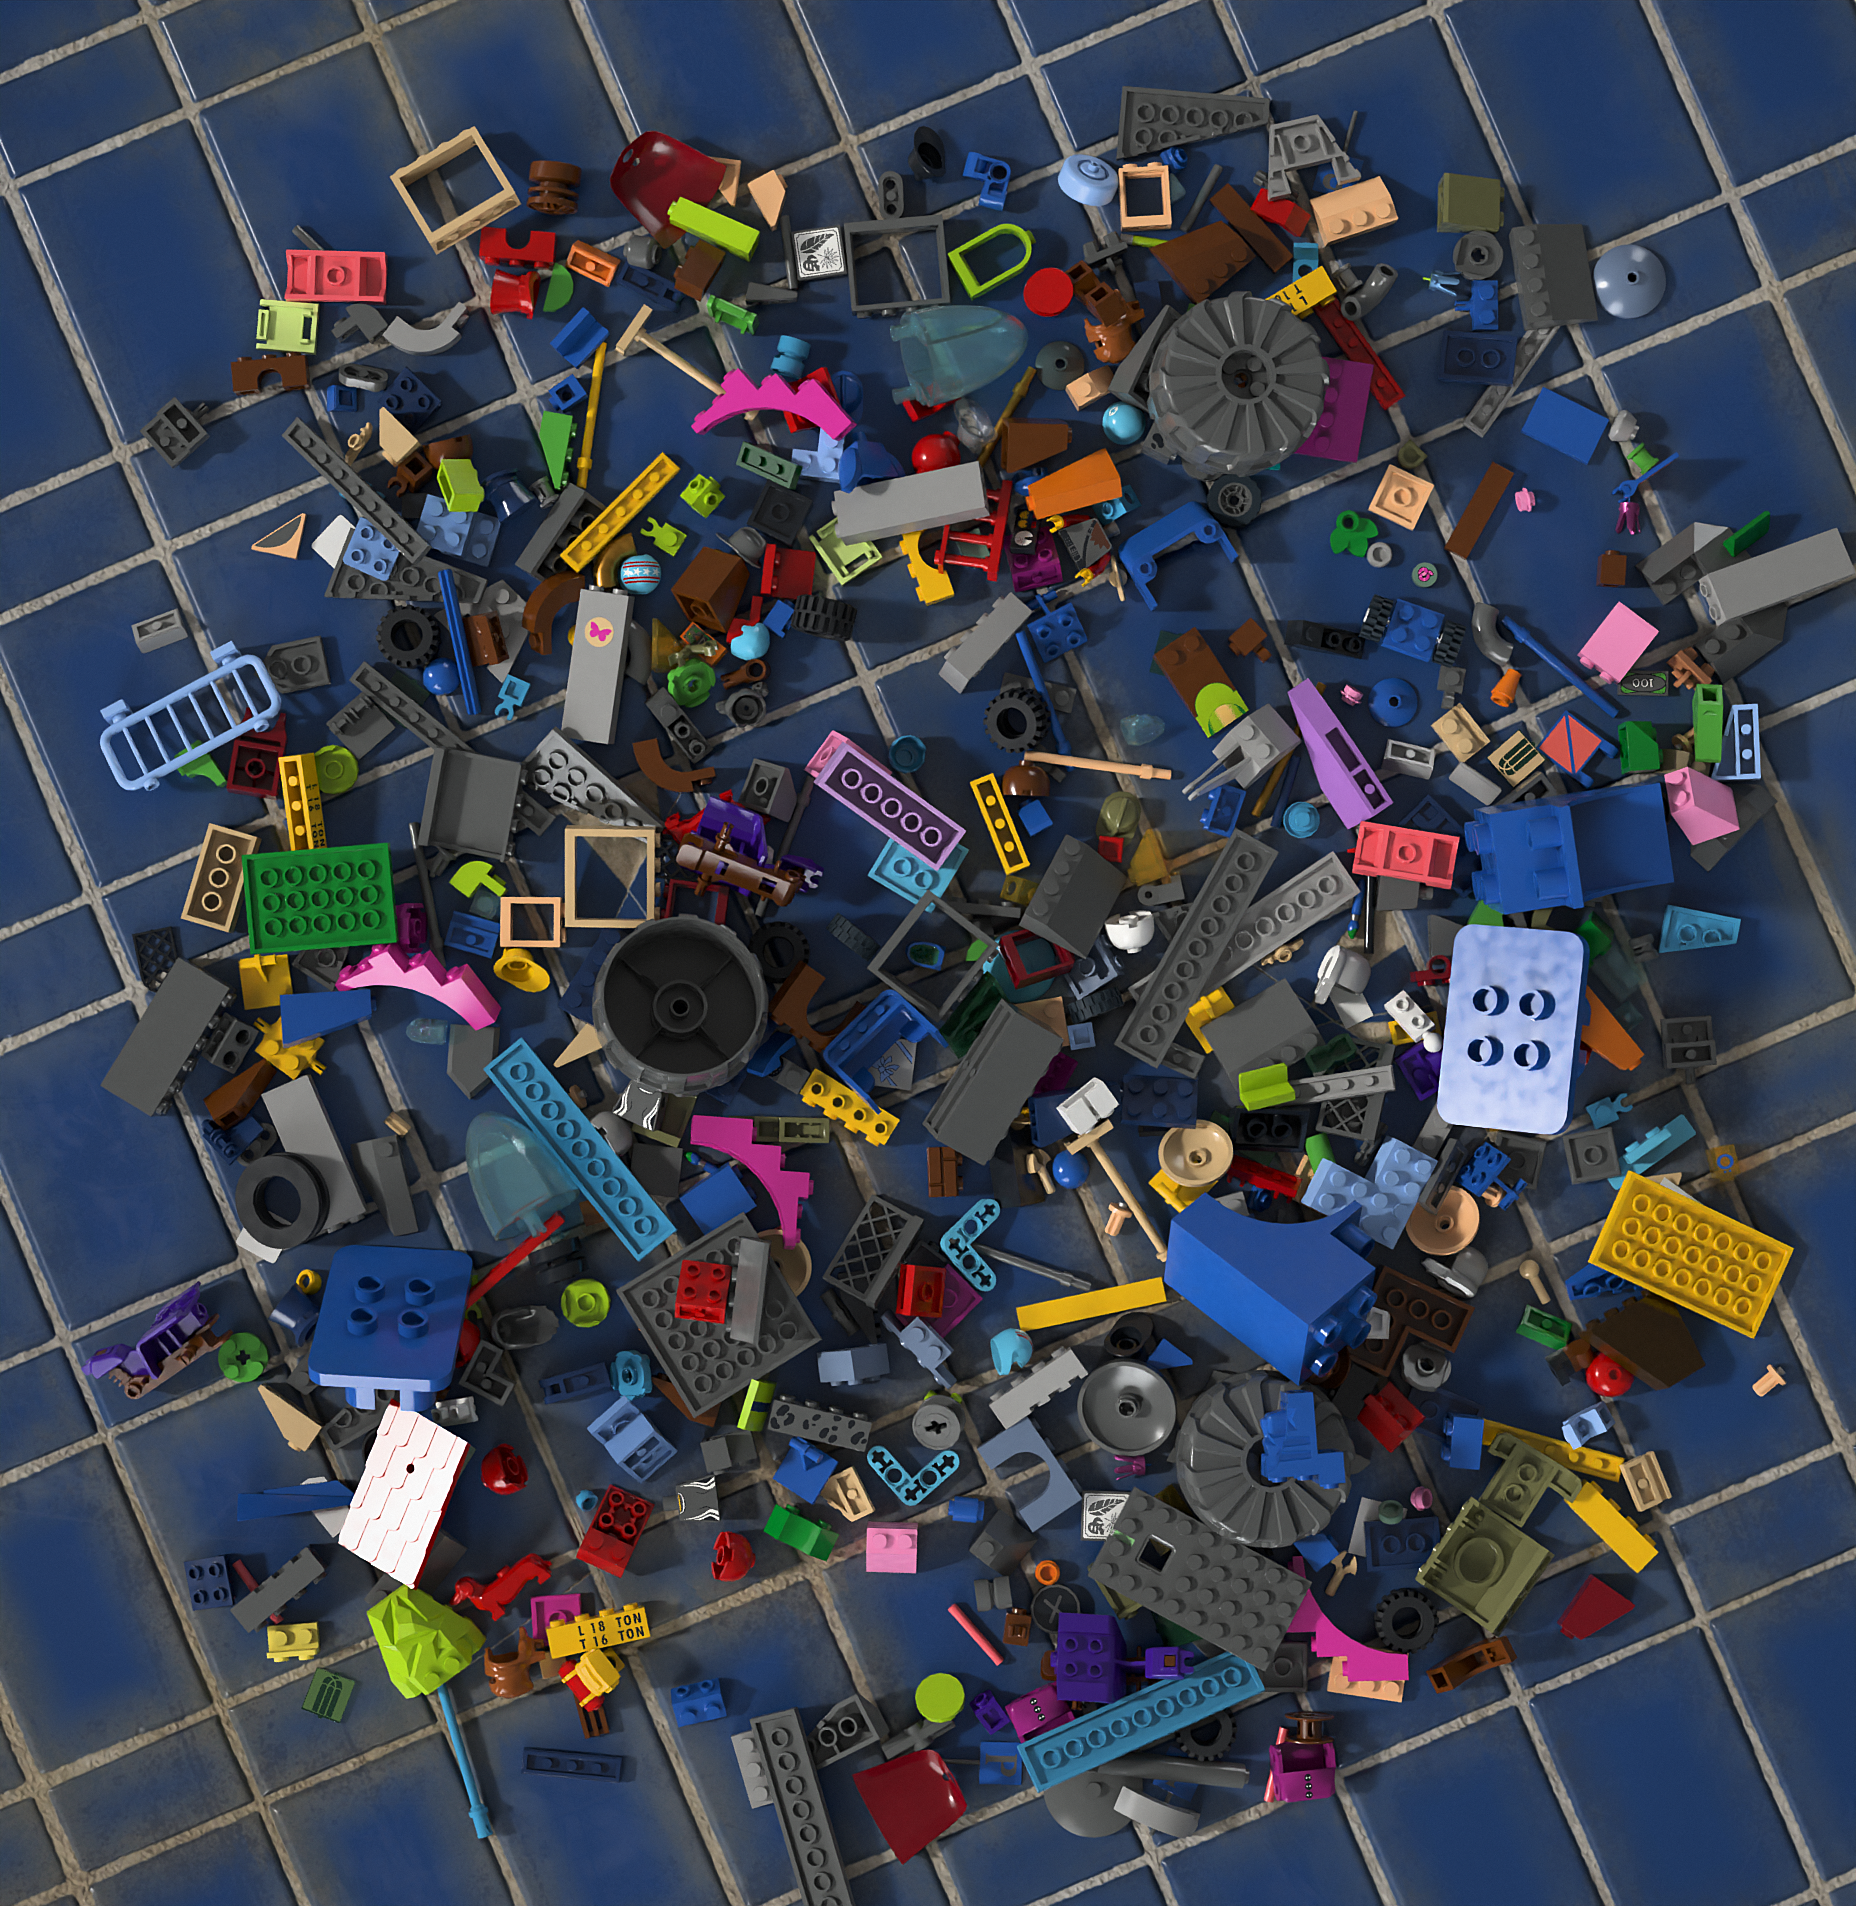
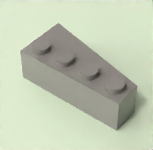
[939,592,1033,694]
[989,1346,1088,1429]

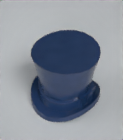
[480,468,538,524]
[268,1283,321,1347]

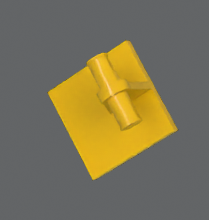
[238,954,293,1010]
[1184,986,1235,1054]
[1148,1160,1218,1213]

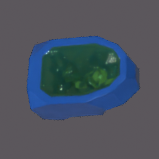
[905,941,946,971]

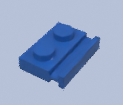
[444,911,500,959]

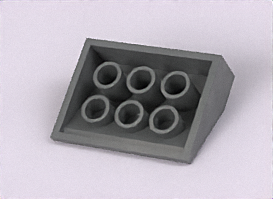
[1508,224,1598,331]
[1019,834,1128,959]
[1200,978,1326,1094]
[726,1237,772,1345]

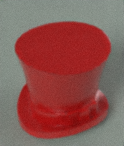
[1023,268,1073,317]
[490,269,541,320]

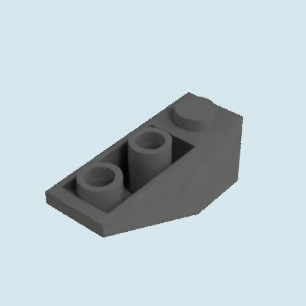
[644,687,713,764]

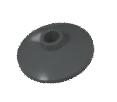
[1035,341,1084,391]

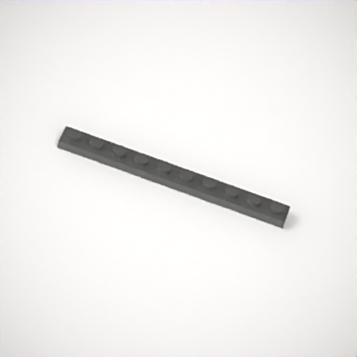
[349,661,556,836]

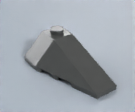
[350,1134,419,1236]

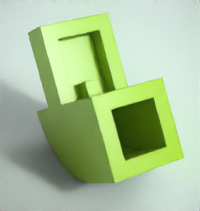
[449,861,509,898]

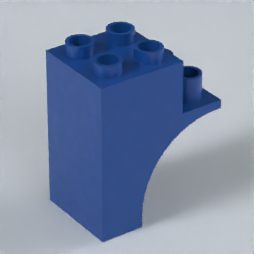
[1464,781,1674,915]
[1164,1192,1377,1386]

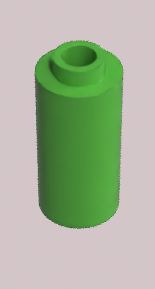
[1304,1132,1336,1174]

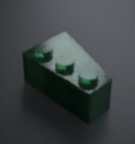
[939,971,1011,1059]

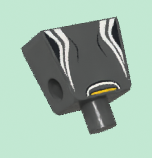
[612,1079,669,1131]
[663,1473,721,1522]

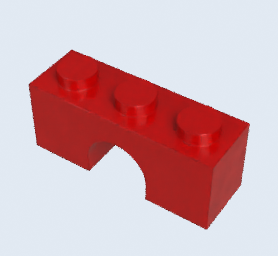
[479,227,558,270]

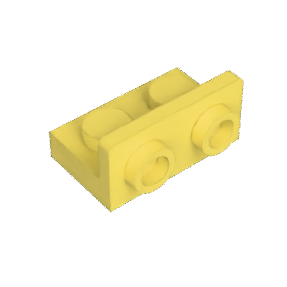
[267,1621,320,1662]

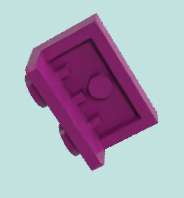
[1033,1052,1078,1094]

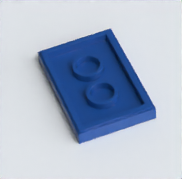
[1520,387,1609,465]

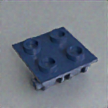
[377,366,442,435]
[201,1113,264,1166]
[184,1554,237,1611]

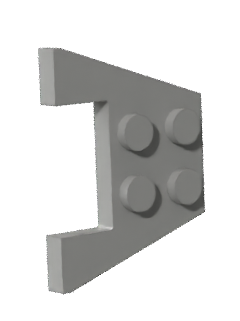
[1268,114,1361,202]
[434,579,530,684]

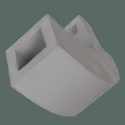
[382,302,469,356]
[1114,1786,1201,1839]

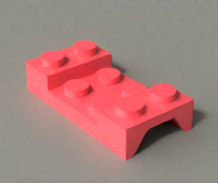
[285,250,388,305]
[1352,821,1460,889]

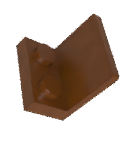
[462,610,509,667]

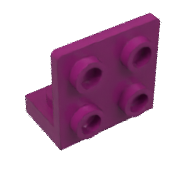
[1004,526,1063,593]

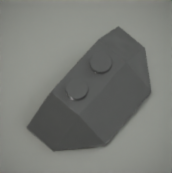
[1690,784,1778,872]

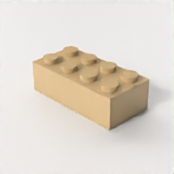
[181,823,262,933]

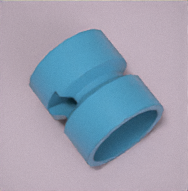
[770,335,811,379]

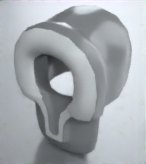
[1315,945,1371,1004]
[1420,1245,1488,1298]

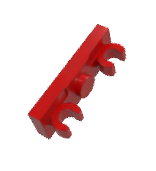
[1226,1154,1303,1204]

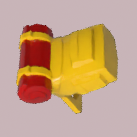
[558,1647,625,1712]

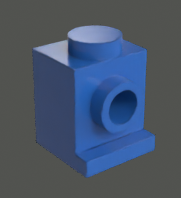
[548,374,589,414]
[762,599,795,640]

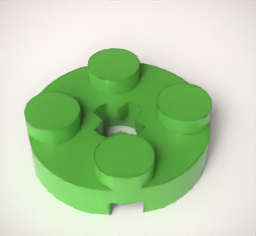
[667,657,716,707]
[218,1332,269,1382]

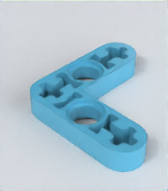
[940,1198,1000,1292]
[867,1445,960,1506]

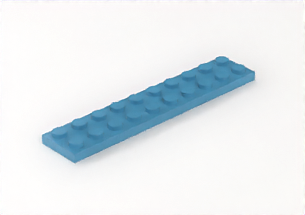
[483,1037,678,1262]
[1017,1651,1265,1793]

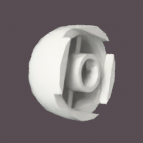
[1105,910,1154,953]

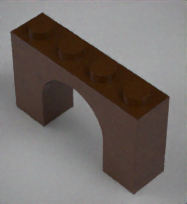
[768,960,866,1053]

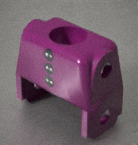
[1005,1681,1076,1743]
[1269,1741,1336,1802]

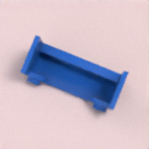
[1118,501,1238,612]
[823,989,949,1115]

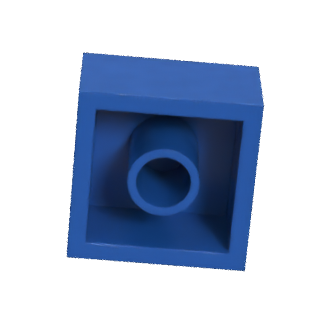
[1440,1412,1484,1470]

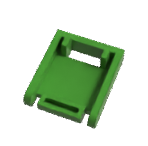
[706,294,759,335]

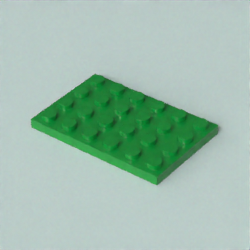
[241,843,399,954]

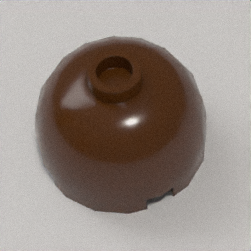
[422,434,473,471]
[1001,760,1050,796]

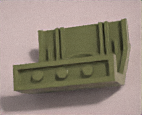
[1415,1497,1555,1637]

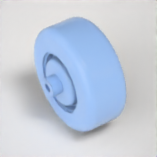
[1058,154,1119,206]

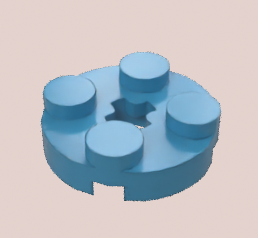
[610,1350,652,1400]

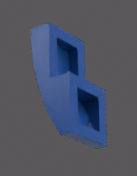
[746,1031,796,1077]

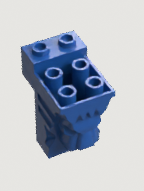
[1260,1389,1346,1489]

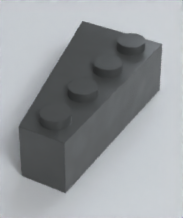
[230,1544,328,1633]

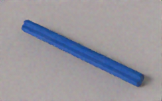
[438,569,481,715]

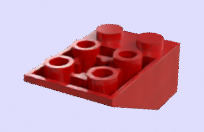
[576,1484,655,1578]

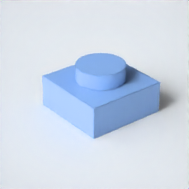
[1067,1022,1096,1050]

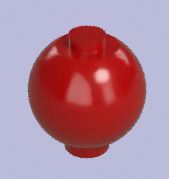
[912,431,961,474]

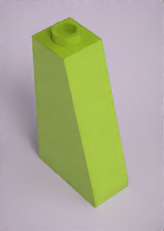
[667,197,760,262]

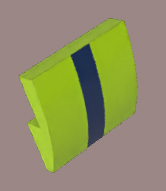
[737,1379,777,1431]

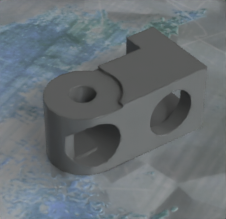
[1138,874,1185,906]

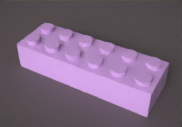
[814,742,966,871]

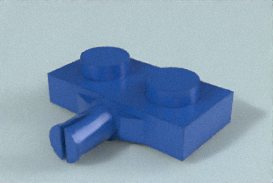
[1454,280,1499,331]

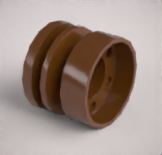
[526,161,582,215]

